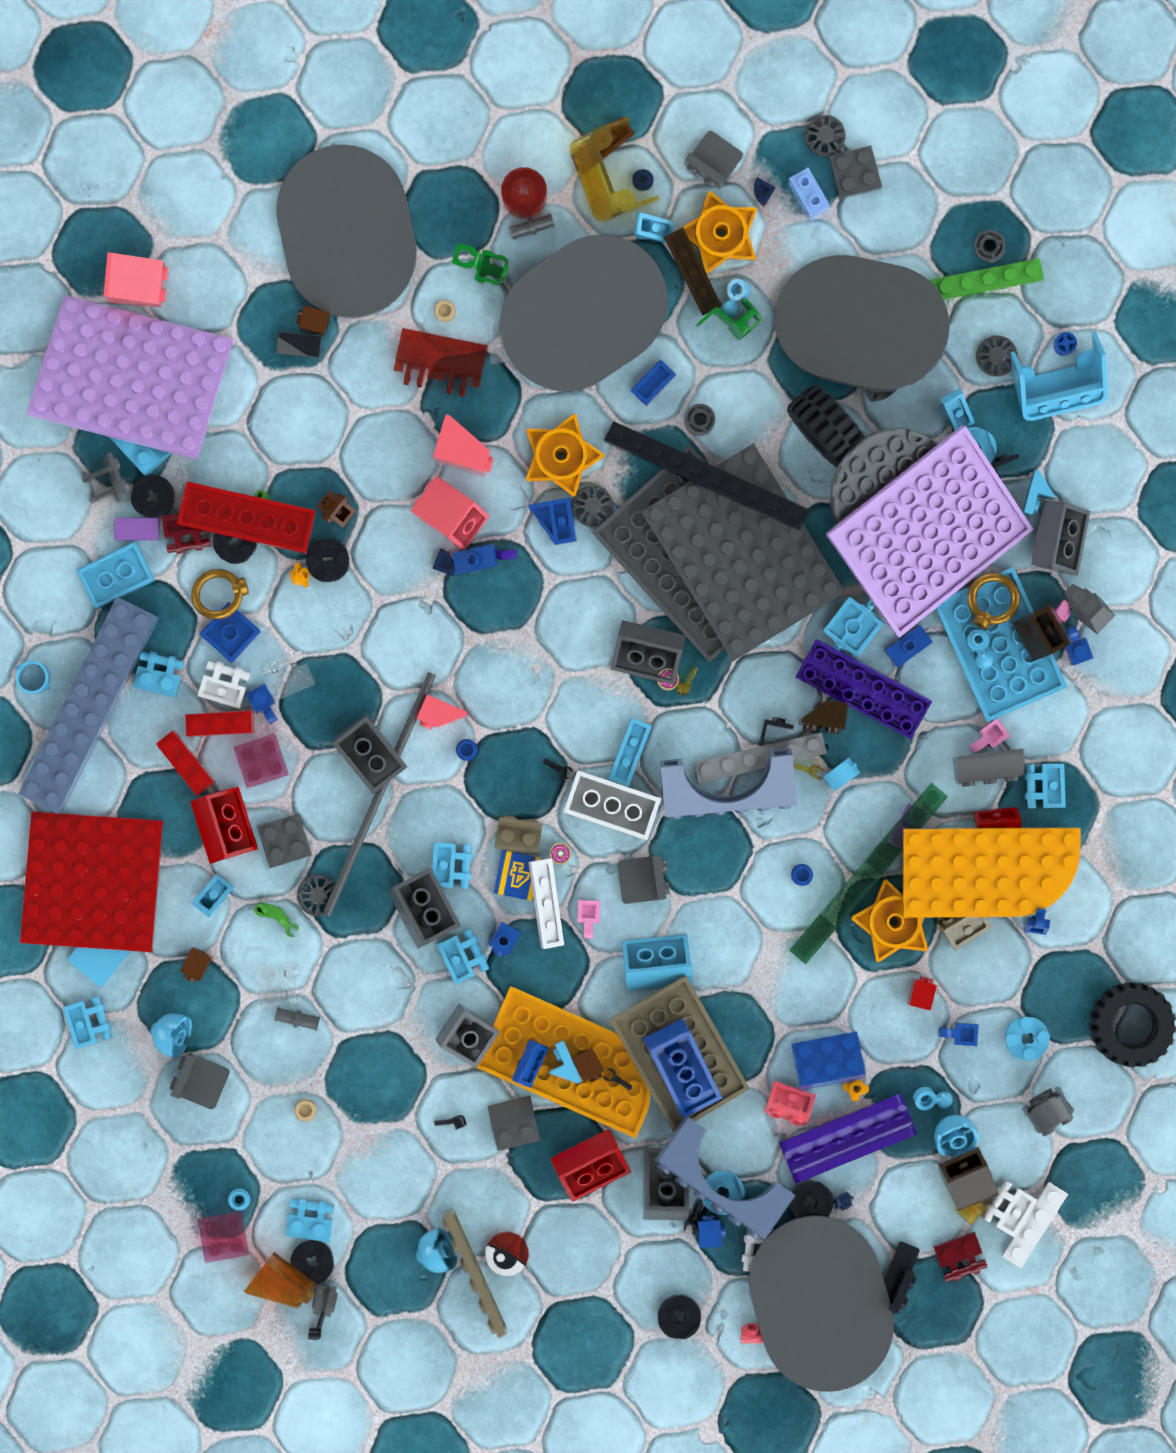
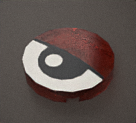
[485,1231,529,1276]

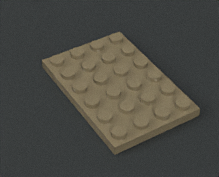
[609,975,750,1133]

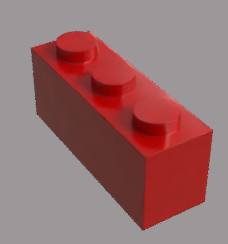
[185,711,255,737]
[156,730,217,796]

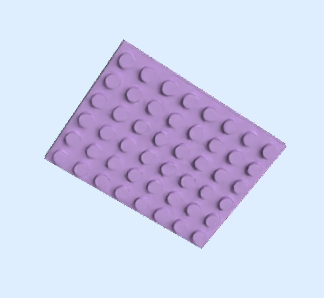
[26,295,234,460]
[826,425,1034,637]

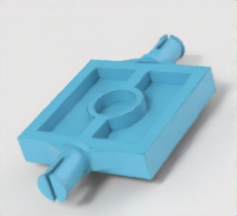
[823,596,885,658]

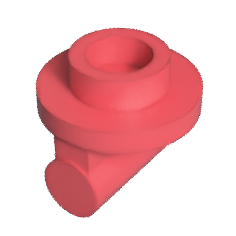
[741,1323,763,1344]

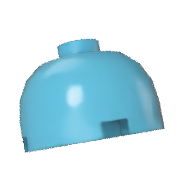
[151,1013,192,1058]
[934,1115,980,1158]
[416,1227,457,1273]

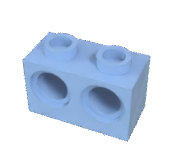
[788,168,830,221]

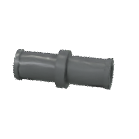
[509,213,555,240]
[274,1007,320,1031]

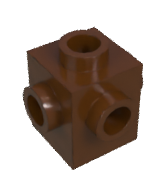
[316,490,356,528]

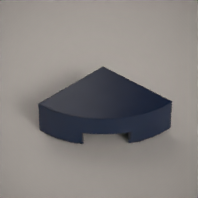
[754,177,776,207]
[433,548,455,577]

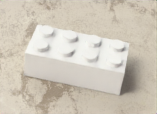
[564,771,661,840]

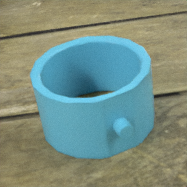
[15,661,51,694]
[823,757,860,791]

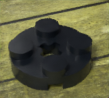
[131,474,175,518]
[213,534,258,564]
[306,538,350,583]
[789,1180,834,1218]
[290,1240,334,1285]
[657,1294,701,1339]

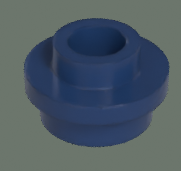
[632,169,654,191]
[834,1192,855,1211]

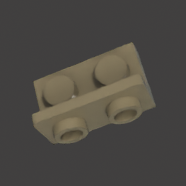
[494,816,542,855]
[937,917,992,951]

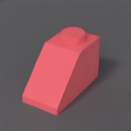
[417,694,468,730]

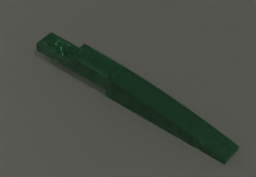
[789,782,948,964]

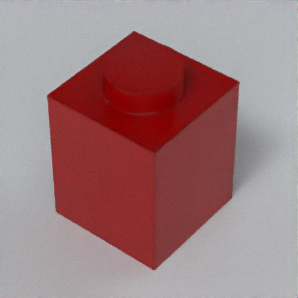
[907,976,937,1011]

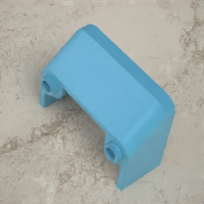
[1010,332,1108,421]

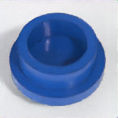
[456,739,478,761]
[791,864,813,886]

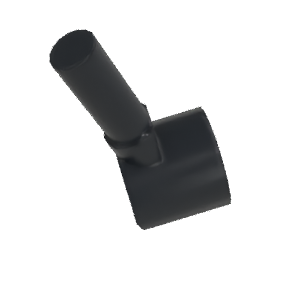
[543,758,573,779]
[603,1068,632,1091]
[434,1115,467,1130]
[684,1203,702,1235]
[308,1311,325,1340]

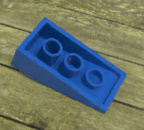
[643,1018,722,1118]

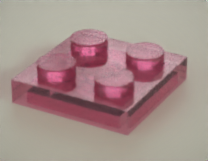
[233,733,289,789]
[197,1211,249,1263]

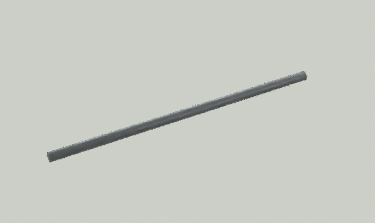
[323,672,436,917]

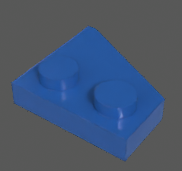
[528,498,577,545]

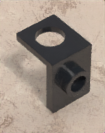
[991,454,1020,478]
[759,717,794,746]

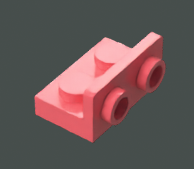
[764,1081,816,1126]

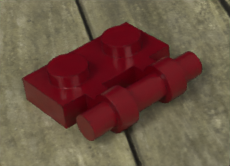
[161,513,211,554]
[933,1232,988,1282]

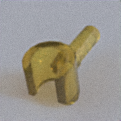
[677,667,698,695]
[794,763,825,780]

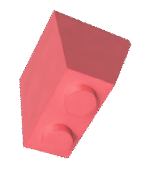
[104,253,169,308]
[433,415,494,476]
[410,476,490,551]

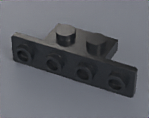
[884,1241,920,1316]

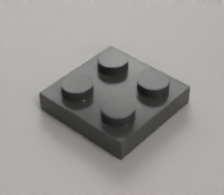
[829,145,882,199]
[257,813,312,868]

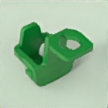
[452,244,508,285]
[696,298,762,340]

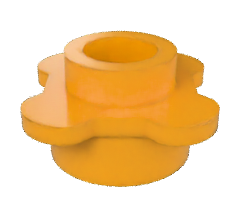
[290,563,310,588]
[843,1080,869,1101]

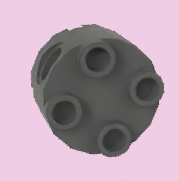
[1022,1086,1074,1136]

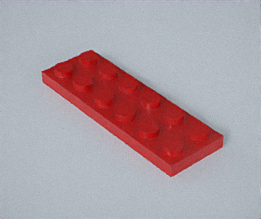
[177,481,316,554]

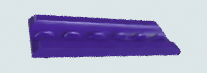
[795,639,932,739]
[779,1093,918,1183]

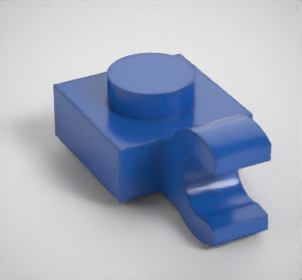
[1065,625,1094,666]
[246,684,278,724]
[1024,908,1050,935]
[938,1022,979,1046]

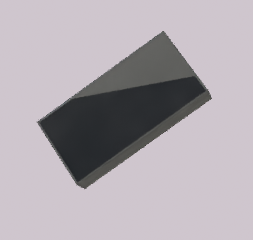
[276,331,322,359]

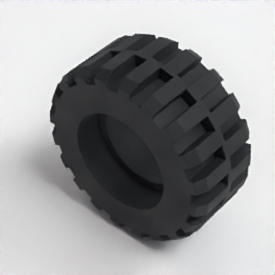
[787,385,864,468]
[1089,982,1176,1068]

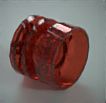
[501,167,547,219]

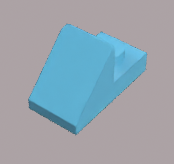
[634,212,674,243]
[939,388,975,431]
[1022,470,1055,516]
[192,874,234,917]
[548,1040,582,1083]

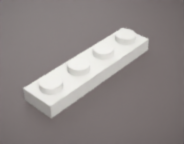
[529,858,564,949]
[1002,1181,1068,1268]

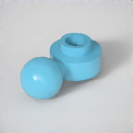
[721,279,750,318]
[967,629,993,670]
[913,1087,953,1110]

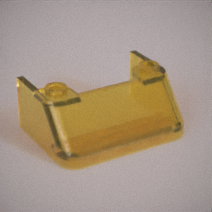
[569,116,659,222]

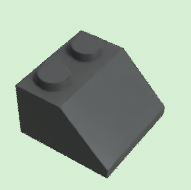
[435,1003,500,1068]
[488,1096,541,1151]

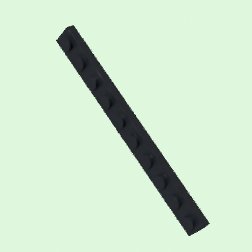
[604,421,809,530]

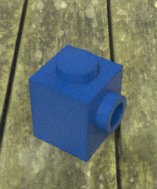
[489,922,521,957]
[697,1214,725,1248]

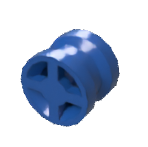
[1053,332,1077,356]

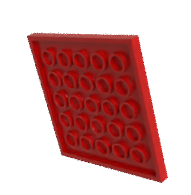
[20,811,164,953]

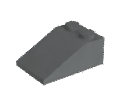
[331,713,408,794]
[643,1148,689,1221]

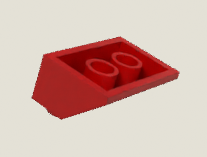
[190,787,258,864]
[550,1129,631,1202]

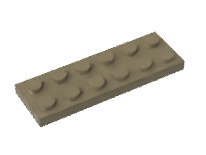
[442,1208,507,1338]

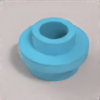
[228,1188,250,1211]

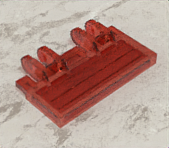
[393,328,488,397]

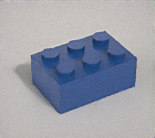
[792,1031,866,1091]

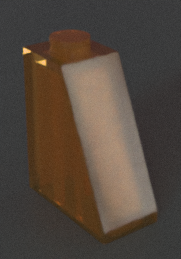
[244,1252,316,1309]

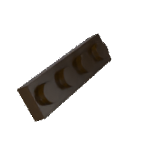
[664,227,722,316]

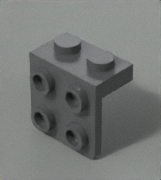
[684,131,743,190]
[617,855,670,904]
[169,1053,230,1109]

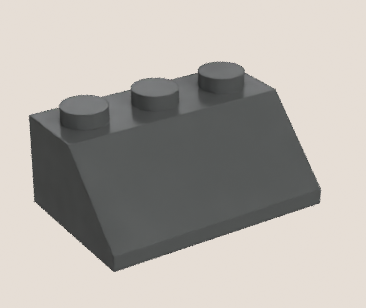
[1031,500,1091,575]
[610,620,686,685]
[953,749,1024,787]
[387,868,461,949]

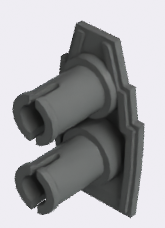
[1064,584,1116,634]

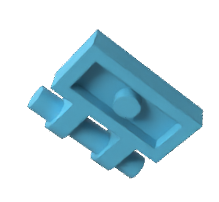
[133,651,185,698]
[1024,764,1066,809]
[432,842,473,889]
[437,929,489,985]
[62,996,112,1049]
[285,1198,335,1242]

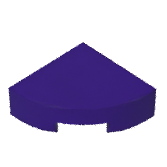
[495,549,518,560]

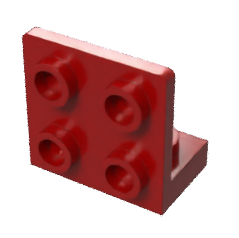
[974,807,1022,828]

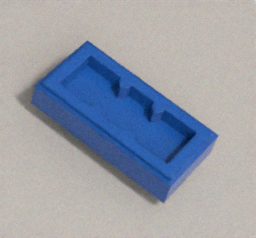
[630,359,676,406]
[452,544,498,575]
[885,625,933,668]
[512,1040,549,1088]

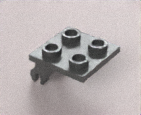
[82,452,128,503]

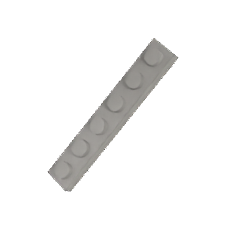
[693,732,827,784]

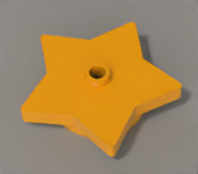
[683,191,757,274]
[526,414,605,497]
[851,879,928,962]

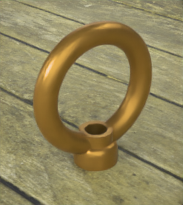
[191,569,249,620]
[968,573,1020,630]

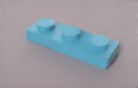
[608,718,652,787]

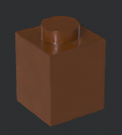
[296,306,331,337]
[180,947,214,983]
[572,1047,604,1083]

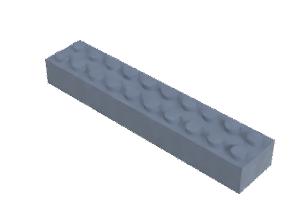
[18,597,159,814]

